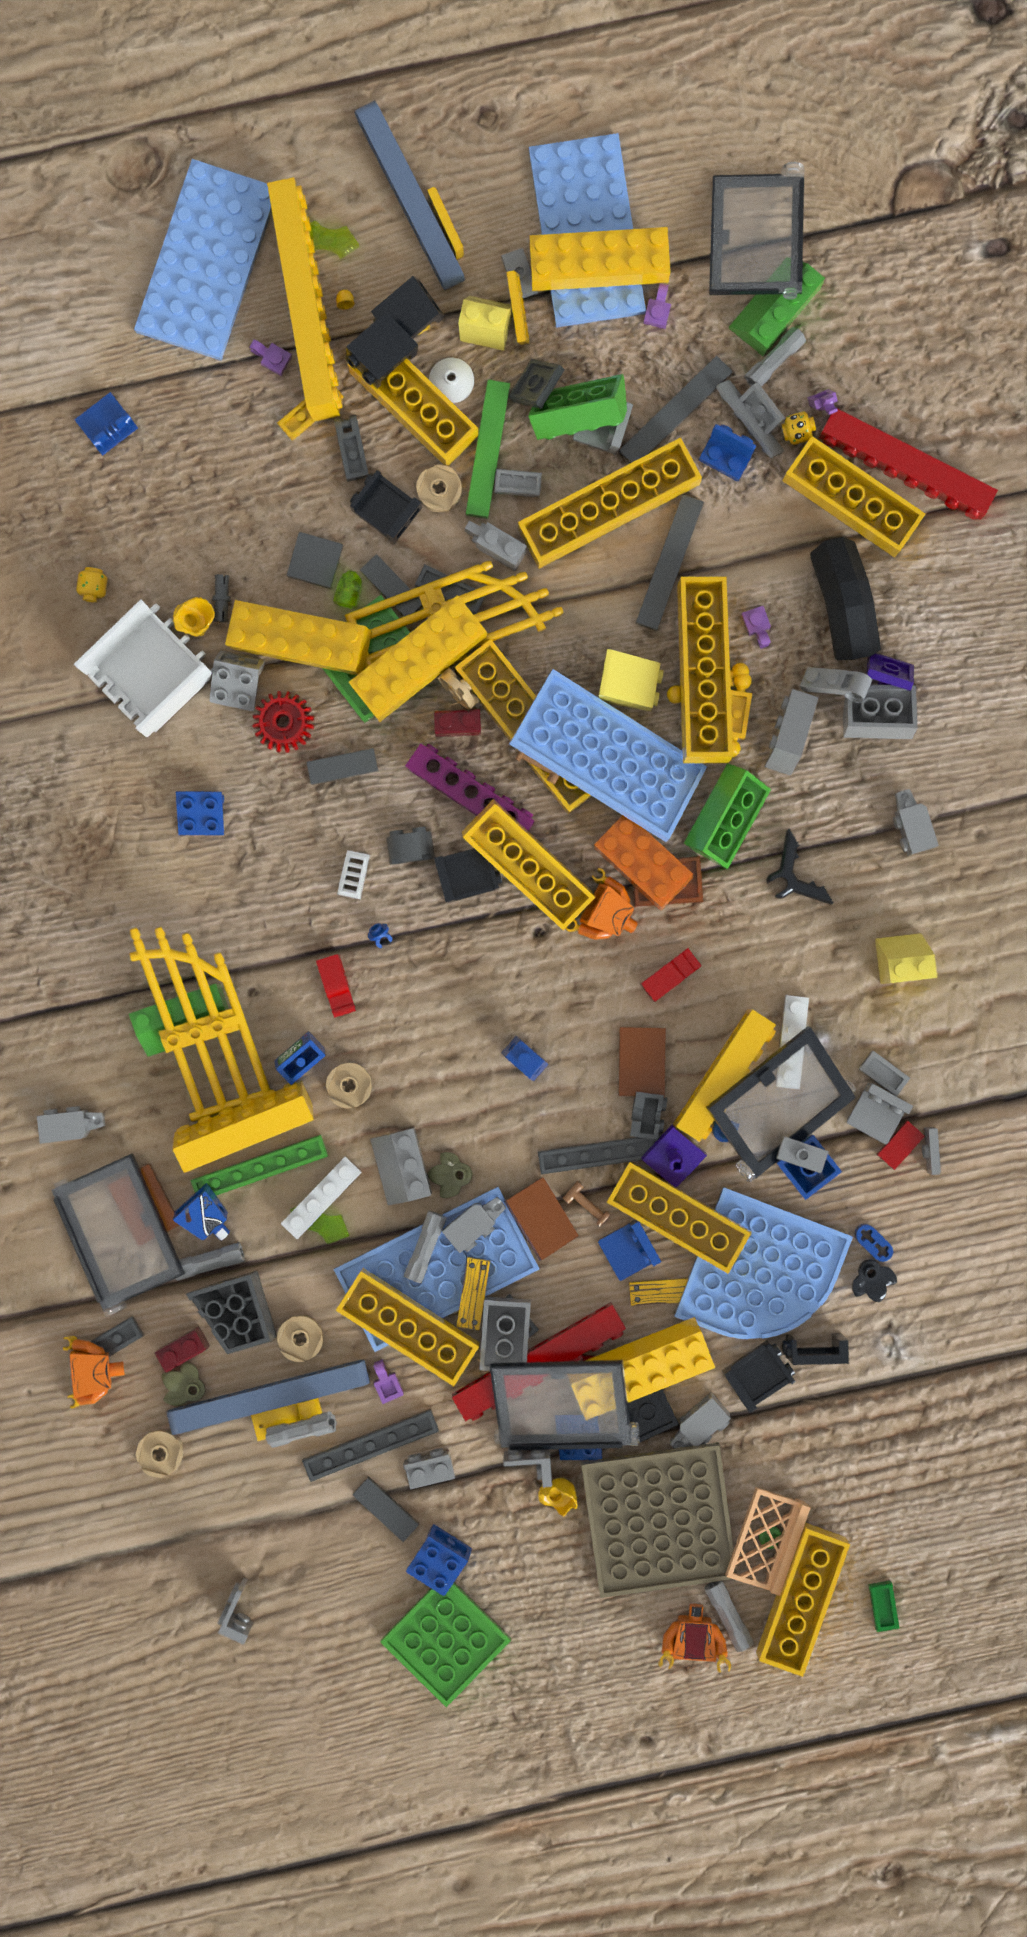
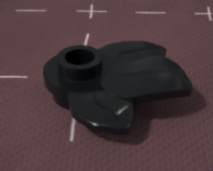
[852,1260,897,1302]

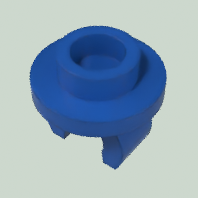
[368,923,392,949]

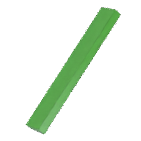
[466,380,510,519]
[190,1135,328,1195]

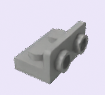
[403,1448,455,1489]

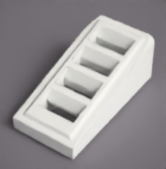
[337,850,370,900]

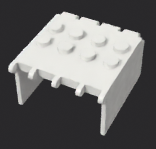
[74,600,213,737]

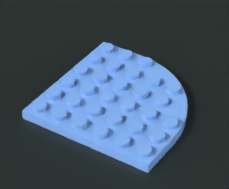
[674,1187,853,1339]

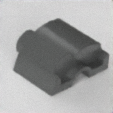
[386,827,435,865]
[630,1091,667,1140]

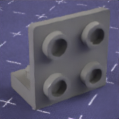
[573,402,633,455]
[209,650,265,711]
[847,1083,913,1144]
[503,1448,552,1487]
[217,1578,254,1645]

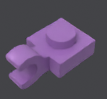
[643,283,671,329]
[250,339,292,376]
[807,389,838,415]
[741,606,771,649]
[373,1359,404,1404]

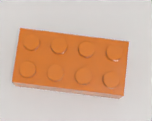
[594,815,693,911]

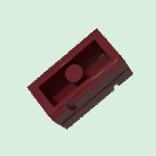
[434,709,481,737]
[155,1326,210,1373]

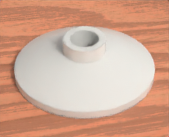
[429,358,474,403]

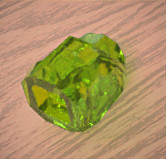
[333,570,362,610]

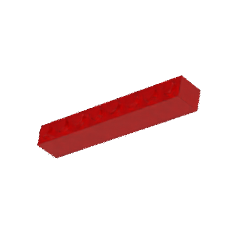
[819,409,998,520]
[452,1302,626,1422]

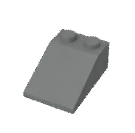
[479,1296,531,1371]

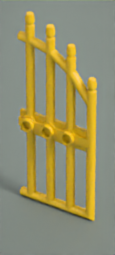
[344,561,564,668]
[129,927,271,1122]

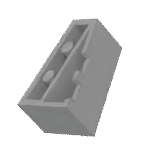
[765,689,819,776]

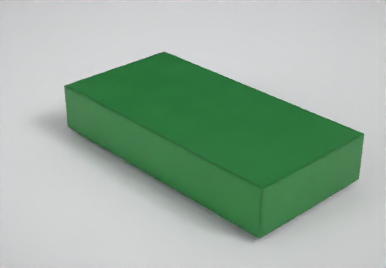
[868,1581,900,1632]

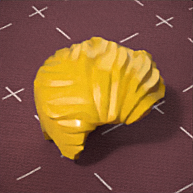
[173,597,215,637]
[538,1477,578,1516]

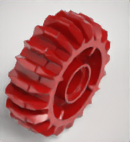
[252,691,314,753]

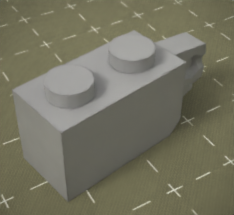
[465,520,527,571]
[893,789,939,856]
[37,1106,105,1144]
[442,1197,506,1253]
[670,1392,731,1448]

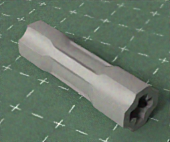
[744,327,807,387]
[404,1211,447,1283]
[172,1242,245,1281]
[265,1411,337,1448]
[704,1581,754,1652]

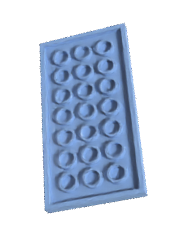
[529,133,646,328]
[134,159,272,360]
[509,669,707,842]
[334,1186,539,1352]

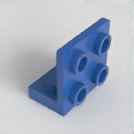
[698,424,756,482]
[598,1220,661,1281]
[406,1524,472,1596]

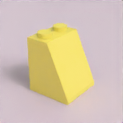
[458,296,513,351]
[598,649,664,711]
[875,933,937,984]

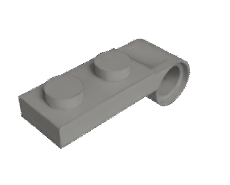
[800,667,872,703]

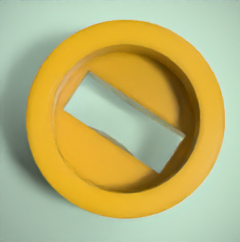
[336,289,355,310]

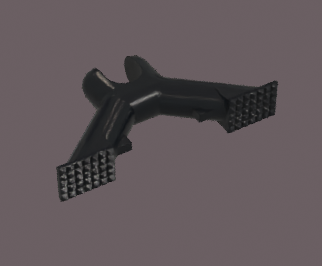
[766,829,834,905]

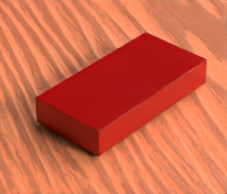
[876,1120,925,1170]

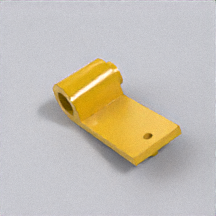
[251,1398,322,1441]

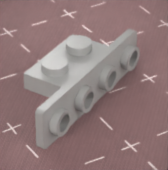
[716,380,786,458]

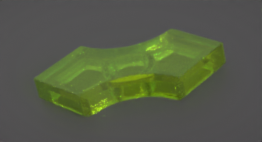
[310,220,360,259]
[290,1207,350,1244]

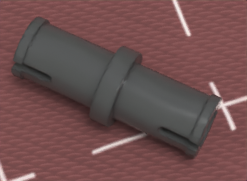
[212,574,231,622]

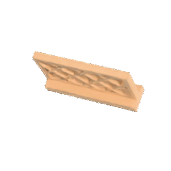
[725,1487,811,1596]

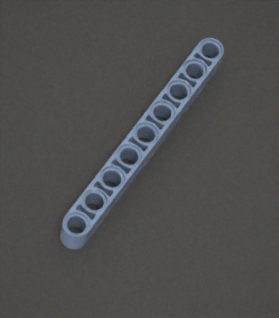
[354,100,465,291]
[166,1360,370,1435]

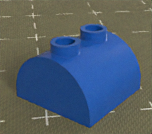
[776,1135,842,1200]

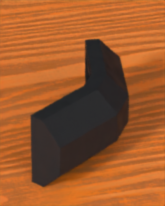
[810,537,881,660]

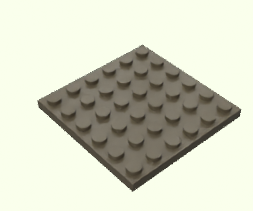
[581,1442,737,1598]

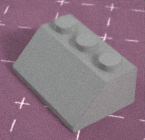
[843,685,918,739]
[370,1127,432,1205]

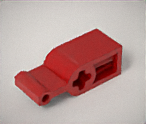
[640,948,702,1002]
[316,954,356,1018]

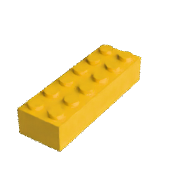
[529,227,670,291]
[348,359,479,466]
[782,436,926,558]
[348,595,488,722]
[225,600,372,675]
[462,799,595,930]
[673,1009,776,1142]
[172,1080,314,1173]
[607,1162,752,1274]
[336,1268,480,1386]
[568,1317,715,1419]
[756,1523,850,1677]

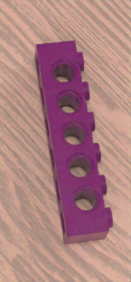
[405,743,535,832]

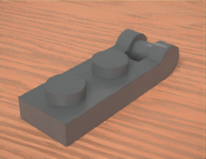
[334,415,369,482]

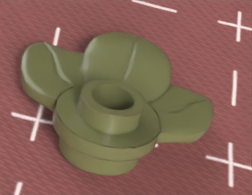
[428,1152,473,1198]
[162,1361,205,1406]

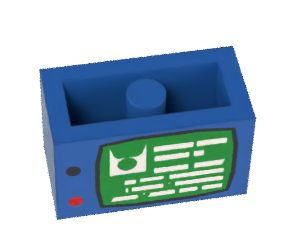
[274,1031,326,1085]

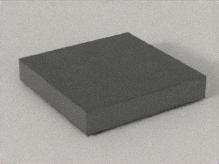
[508,359,565,409]
[287,532,343,589]

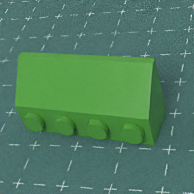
[729,258,825,357]
[529,374,627,440]
[684,763,771,869]
[129,983,229,1057]

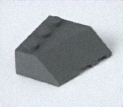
[186,1271,277,1354]

